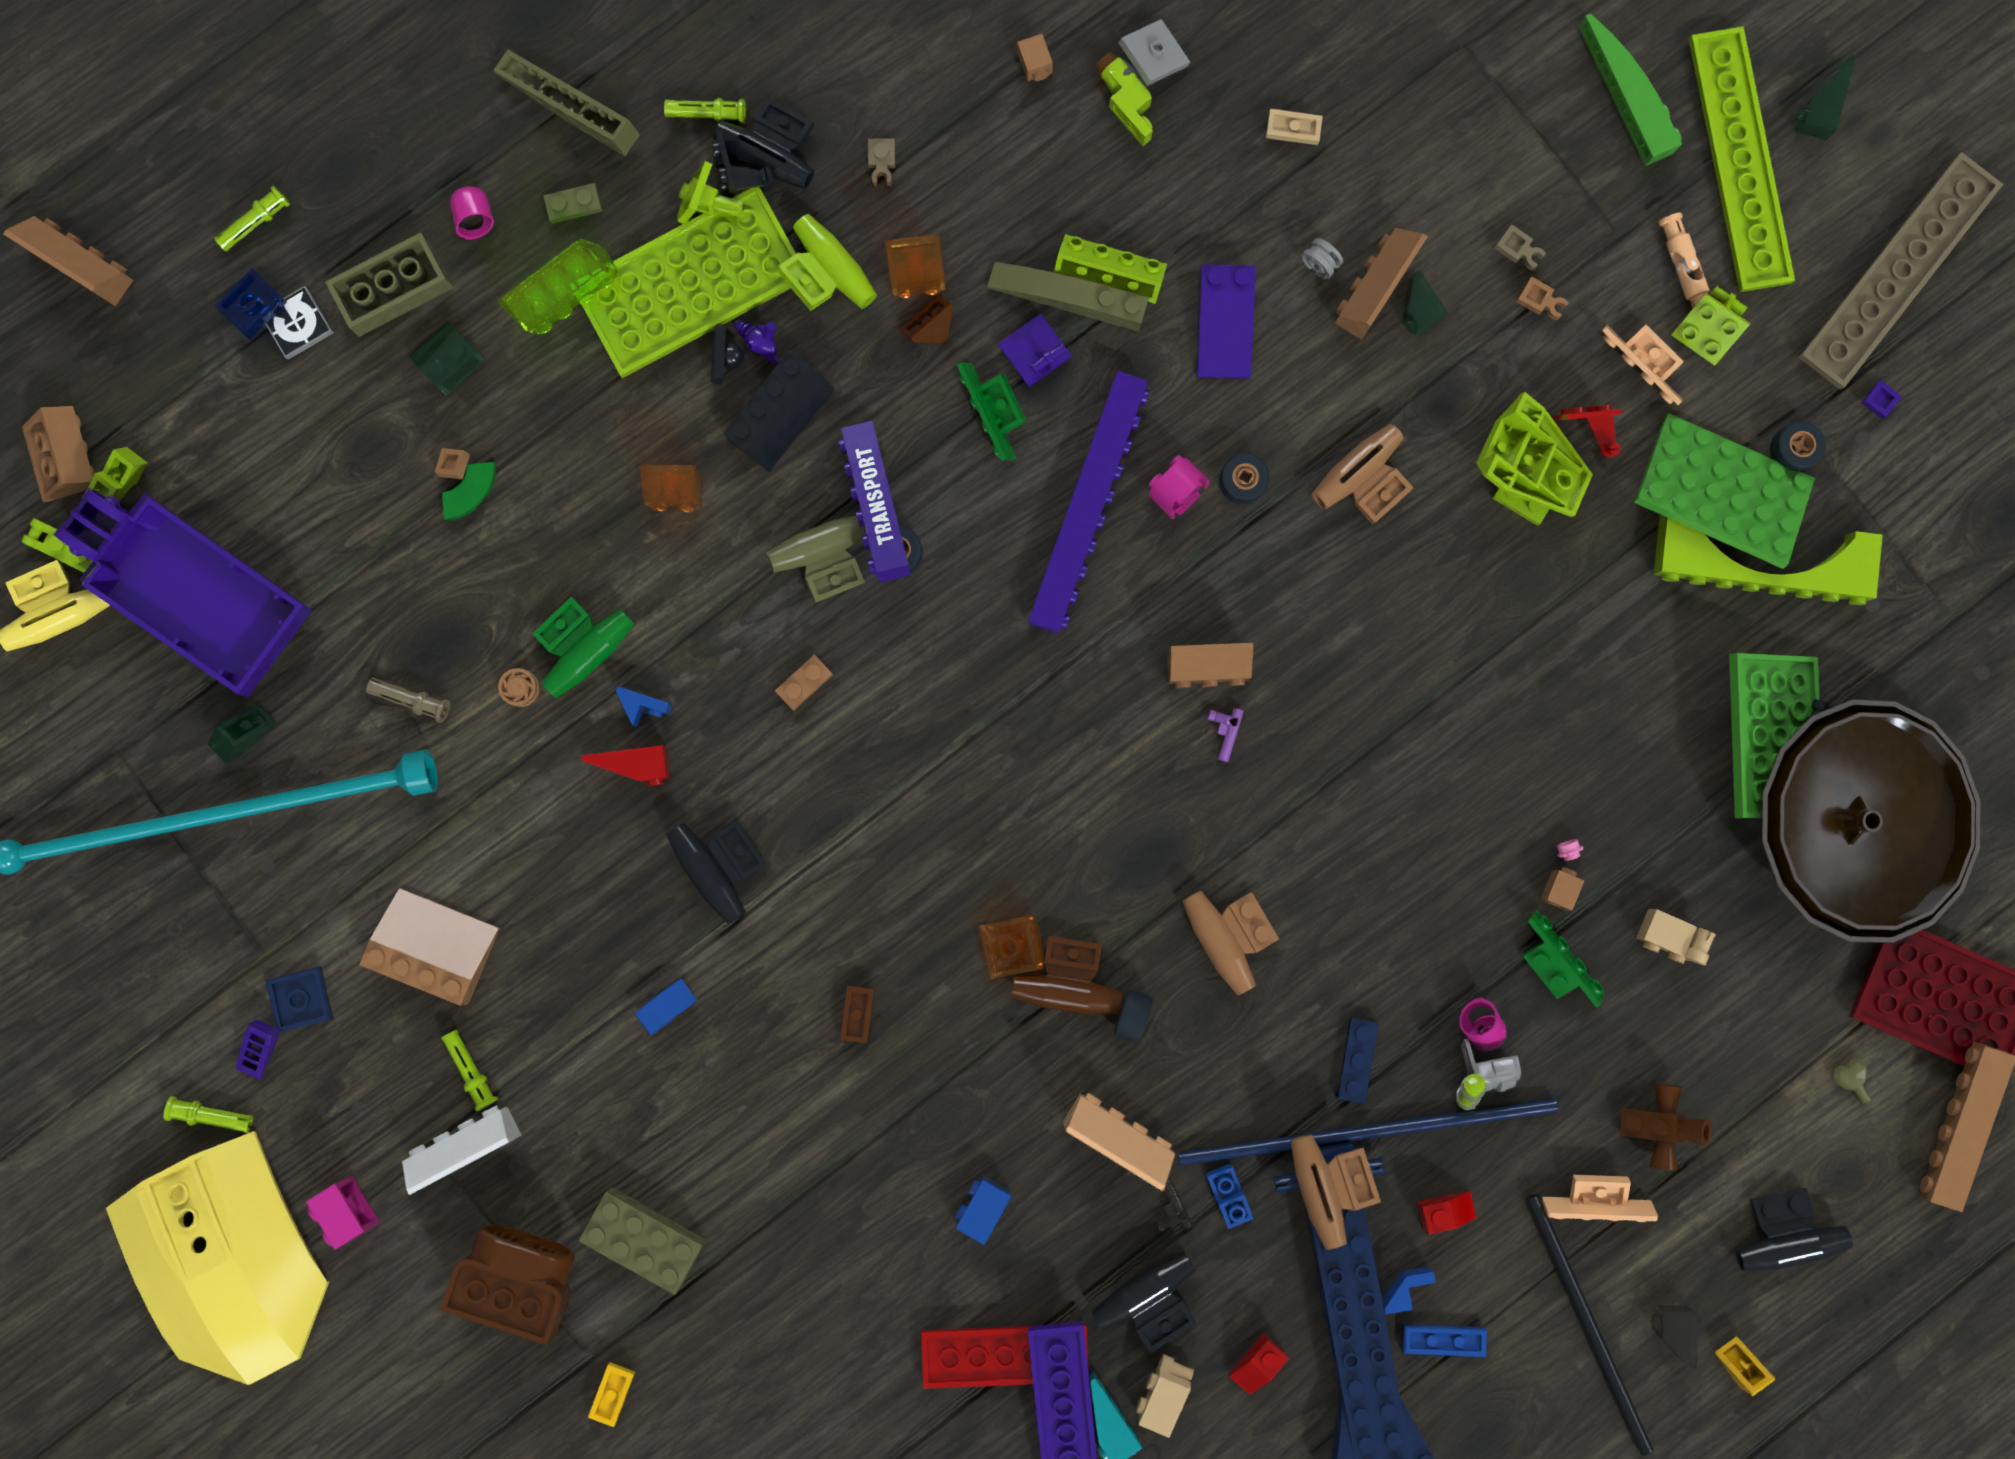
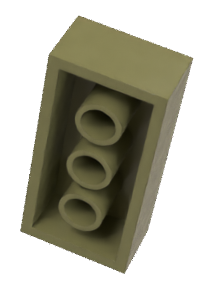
[325,232,454,337]
[579,1187,707,1295]

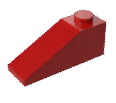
[582,745,670,786]

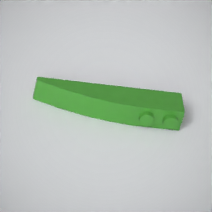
[1578,13,1682,166]

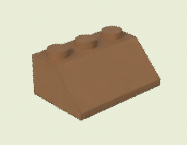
[22,406,95,502]
[1167,643,1253,688]

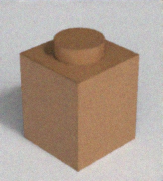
[1017,34,1053,81]
[1540,867,1584,911]

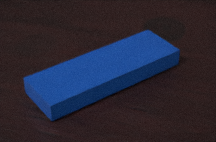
[1402,1324,1487,1357]

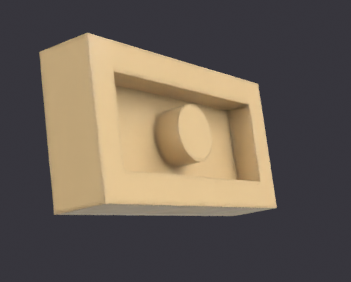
[1266,109,1323,145]

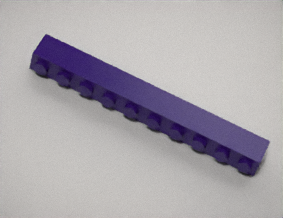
[1028,371,1150,635]

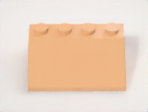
[1063,1093,1175,1191]

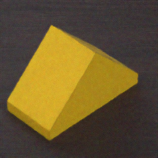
[1715,1336,1775,1396]

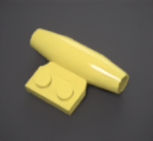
[0,560,110,652]

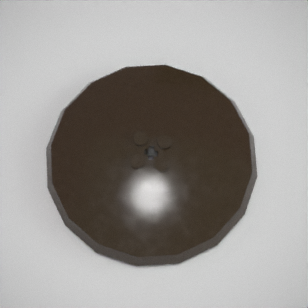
[1760,699,1981,943]

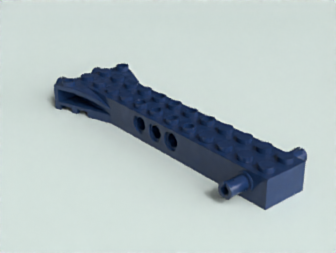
[1273,1142,1434,1459]

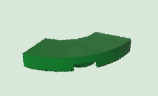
[442,462,496,521]

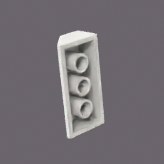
[402,1105,522,1195]

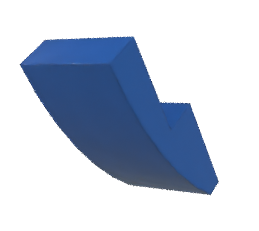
[635,979,697,1036]
[1206,1163,1254,1229]

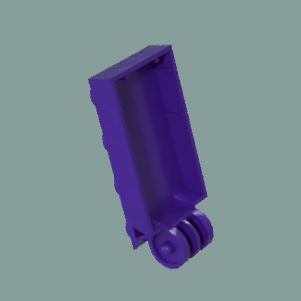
[54,487,313,697]

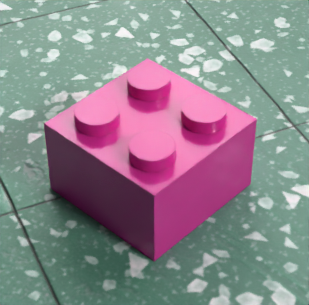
[306,1176,380,1250]

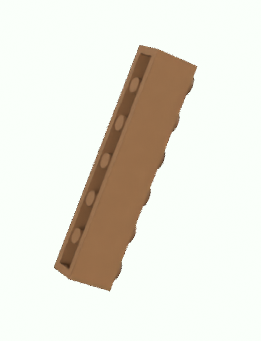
[1920,1041,2015,1212]

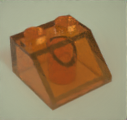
[640,464,703,512]

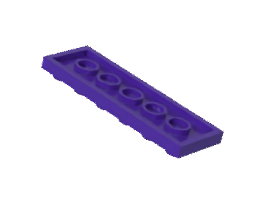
[1028,1321,1097,1459]

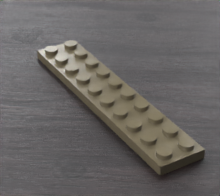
[1798,152,2003,390]

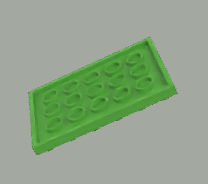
[1634,413,1815,569]
[1729,653,1820,818]

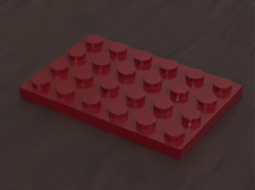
[1849,930,2015,1067]

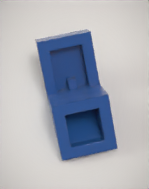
[1382,1267,1436,1314]

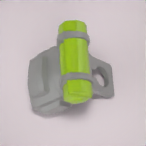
[1456,1038,1521,1111]

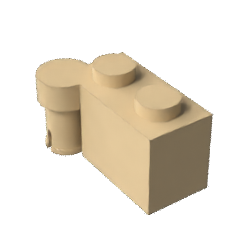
[1636,909,1716,966]
[1136,1354,1194,1438]

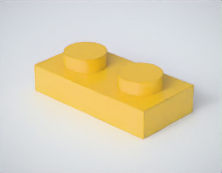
[588,1362,635,1427]

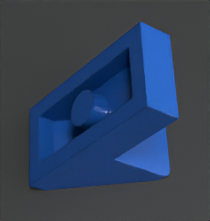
[616,687,673,727]

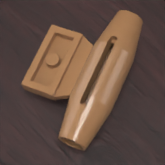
[1311,424,1413,525]
[1182,890,1279,996]
[1291,1134,1381,1250]

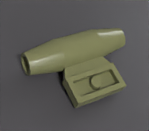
[765,515,867,603]

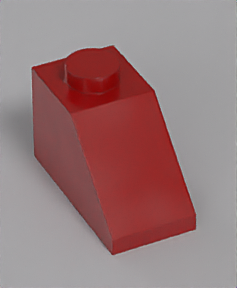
[1416,1190,1477,1234]
[1228,1333,1289,1394]

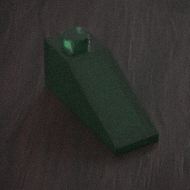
[1795,55,1856,141]

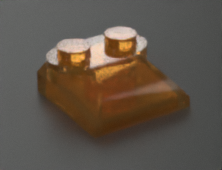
[979,915,1045,979]

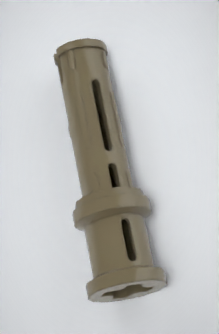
[366,677,450,723]

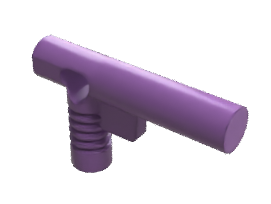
[1207,708,1244,762]

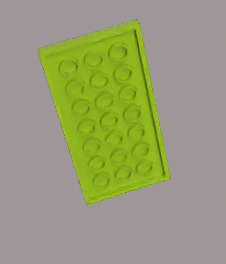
[571,187,796,378]

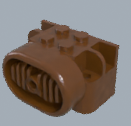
[440,1225,575,1345]

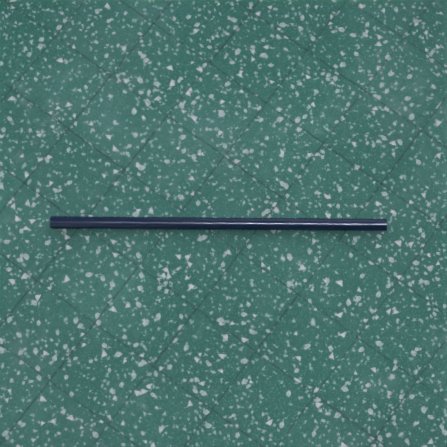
[1178,1099,1558,1166]

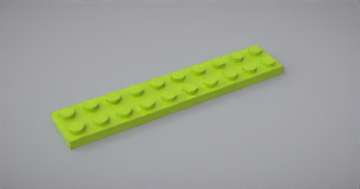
[1688,26,1795,293]

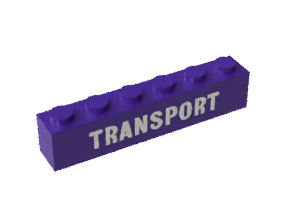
[838,421,911,583]

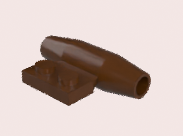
[1012,936,1123,1014]

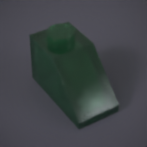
[1402,270,1449,338]
[208,703,276,763]

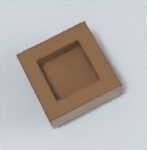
[435,448,470,479]

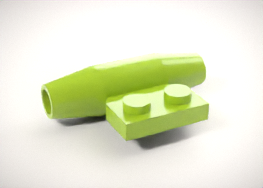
[777,214,877,311]

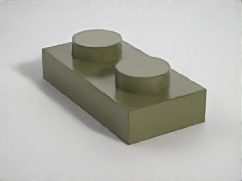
[543,183,603,224]

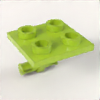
[1671,285,1750,365]

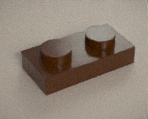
[840,985,875,1044]

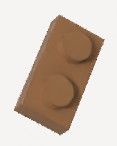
[775,654,833,711]

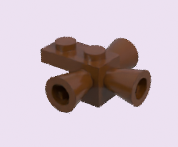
[1620,1083,1712,1170]

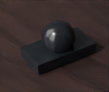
[711,325,745,385]

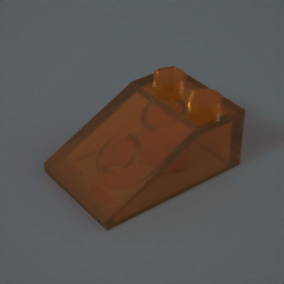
[885,234,945,298]

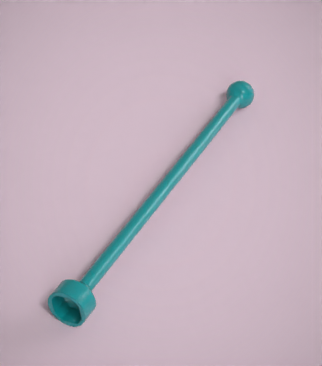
[0,749,438,875]

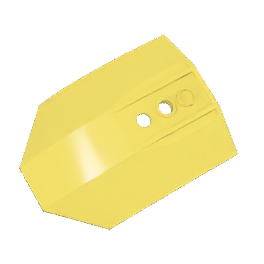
[106,1131,329,1385]

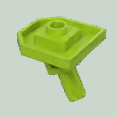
[677,161,742,225]

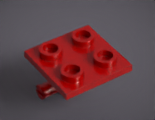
[1552,404,1621,457]

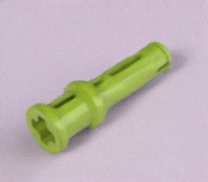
[664,98,746,123]
[214,186,291,252]
[441,1030,498,1112]
[163,1096,253,1133]

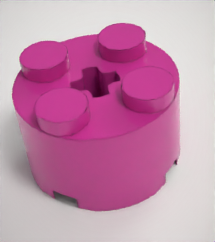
[1149,455,1210,519]

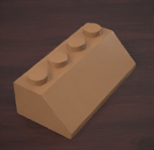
[3,216,133,306]
[1335,228,1428,340]

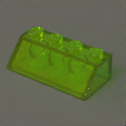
[498,238,620,335]

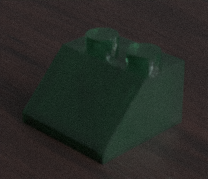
[409,321,485,395]

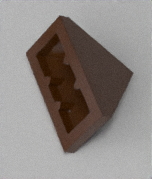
[900,296,953,344]

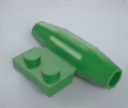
[532,597,635,698]

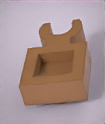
[1516,277,1568,320]

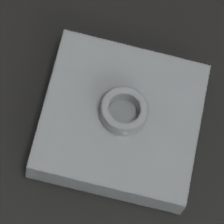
[1118,19,1190,86]

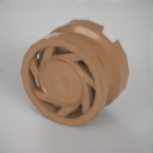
[498,668,541,707]

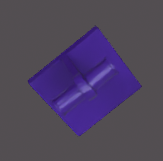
[998,314,1072,387]

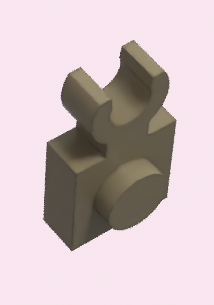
[868,139,895,186]
[1494,224,1546,270]

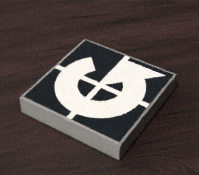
[259,286,334,360]

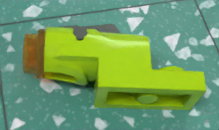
[1096,52,1153,146]

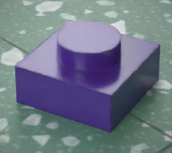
[1861,380,1902,419]

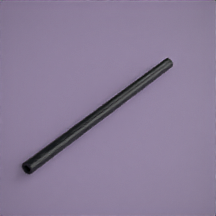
[1526,1194,1654,1455]

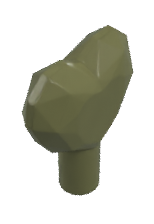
[1832,1057,1871,1104]

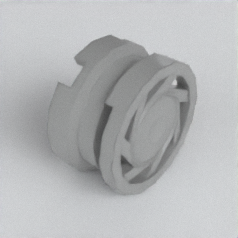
[1301,238,1343,279]

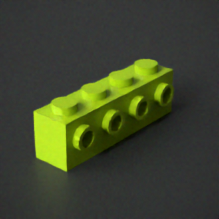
[1054,234,1167,304]

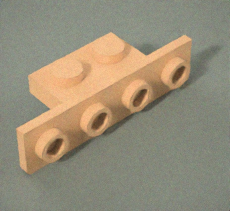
[1602,324,1684,405]
[1542,1175,1658,1222]

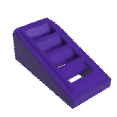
[235,1019,281,1080]

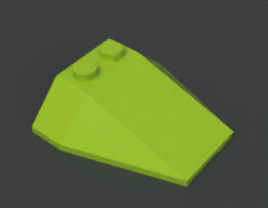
[1476,392,1593,517]

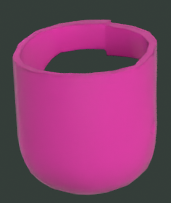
[450,186,494,239]
[1460,998,1507,1052]

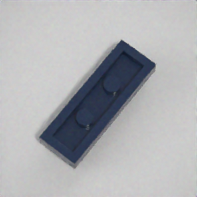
[1337,1018,1378,1104]

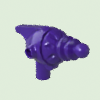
[733,320,781,366]

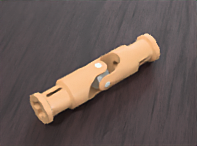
[1658,212,1710,308]

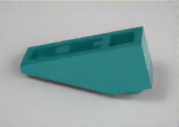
[1089,1372,1142,1459]

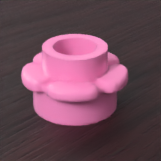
[1557,839,1583,861]

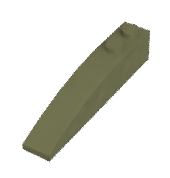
[493,50,640,156]
[987,262,1149,332]

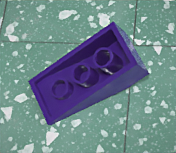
[1197,264,1255,379]

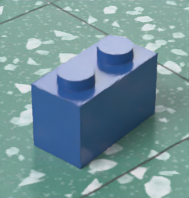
[954,1176,1011,1245]

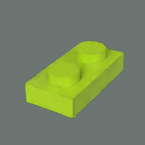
[1492,488,1549,526]

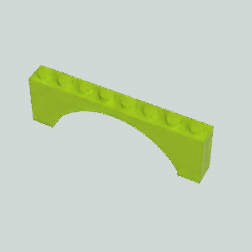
[1654,514,1883,605]

